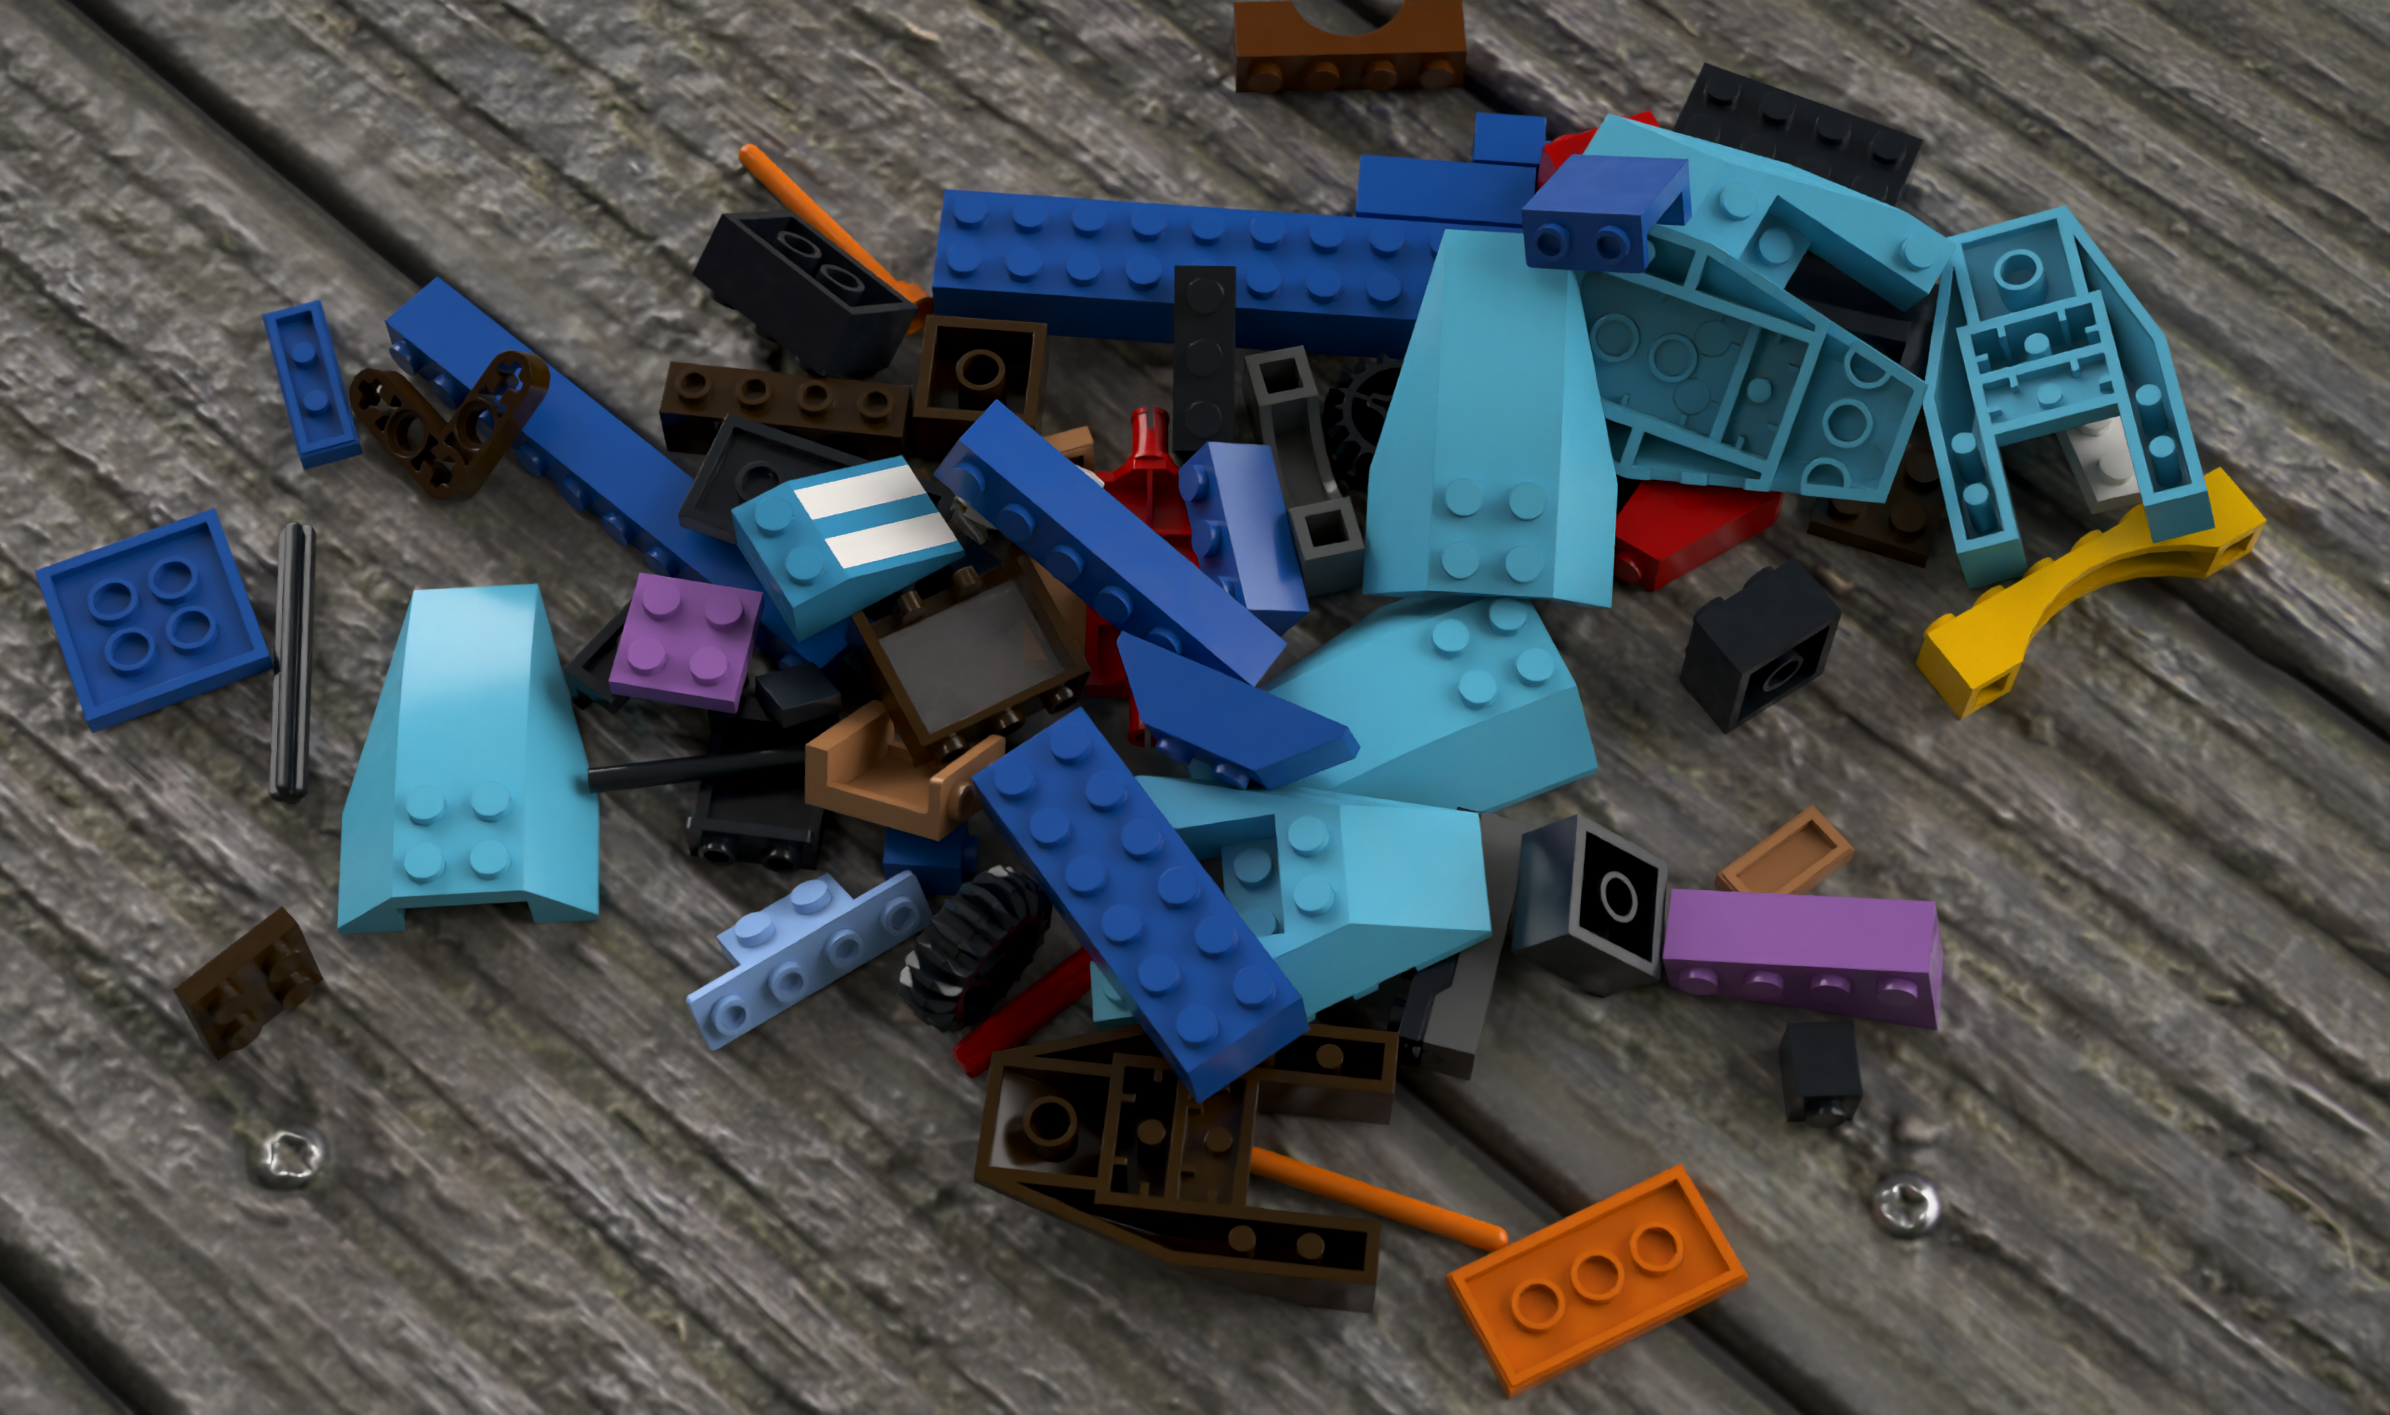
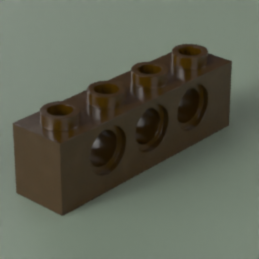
[659,361,914,464]

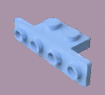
[686,870,933,1050]

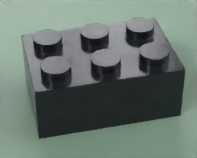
[692,210,919,377]

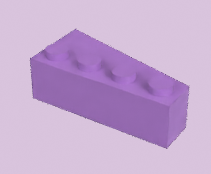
[1663,889,1944,1030]

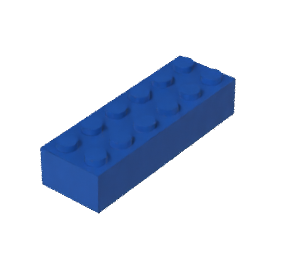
[971,706,1310,1104]

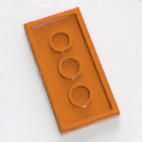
[1444,1163,1749,1399]

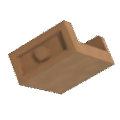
[805,699,1006,841]

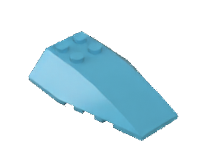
[1576,223,1929,503]
[1362,229,1618,609]
[337,584,600,935]
[1183,593,1598,815]

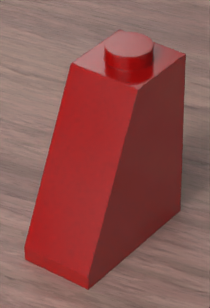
[1613,479,1785,592]

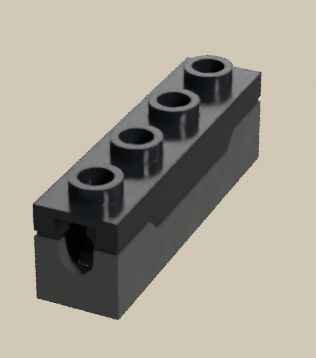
[1386,807,1533,1081]

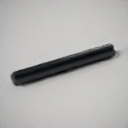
[269,522,317,804]

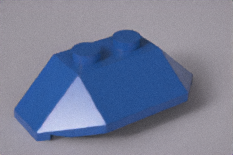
[1116,631,1361,791]

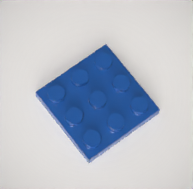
[35,508,274,733]

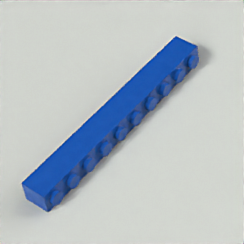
[385,276,873,689]

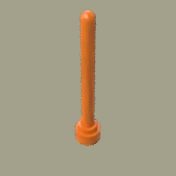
[738,144,934,335]
[1250,1146,1509,1253]

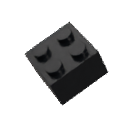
[1679,557,1842,735]
[1511,814,1668,998]

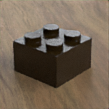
[913,315,1049,458]

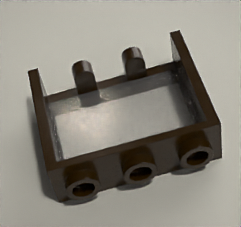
[845,543,1091,768]

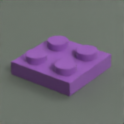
[608,573,765,714]

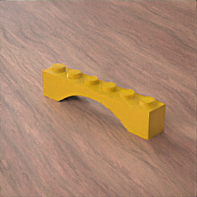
[1916,467,2267,720]

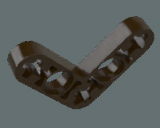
[349,350,551,502]

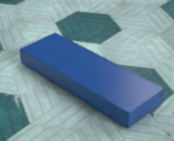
[262,300,363,470]

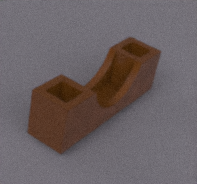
[1233,0,1467,94]

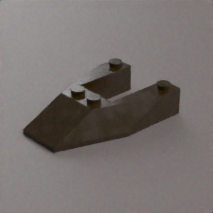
[974,1023,1399,1314]

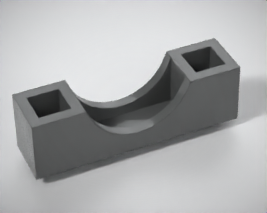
[1243,345,1365,598]

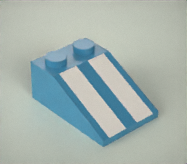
[731,455,965,642]

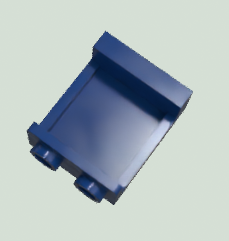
[1521,154,1692,274]

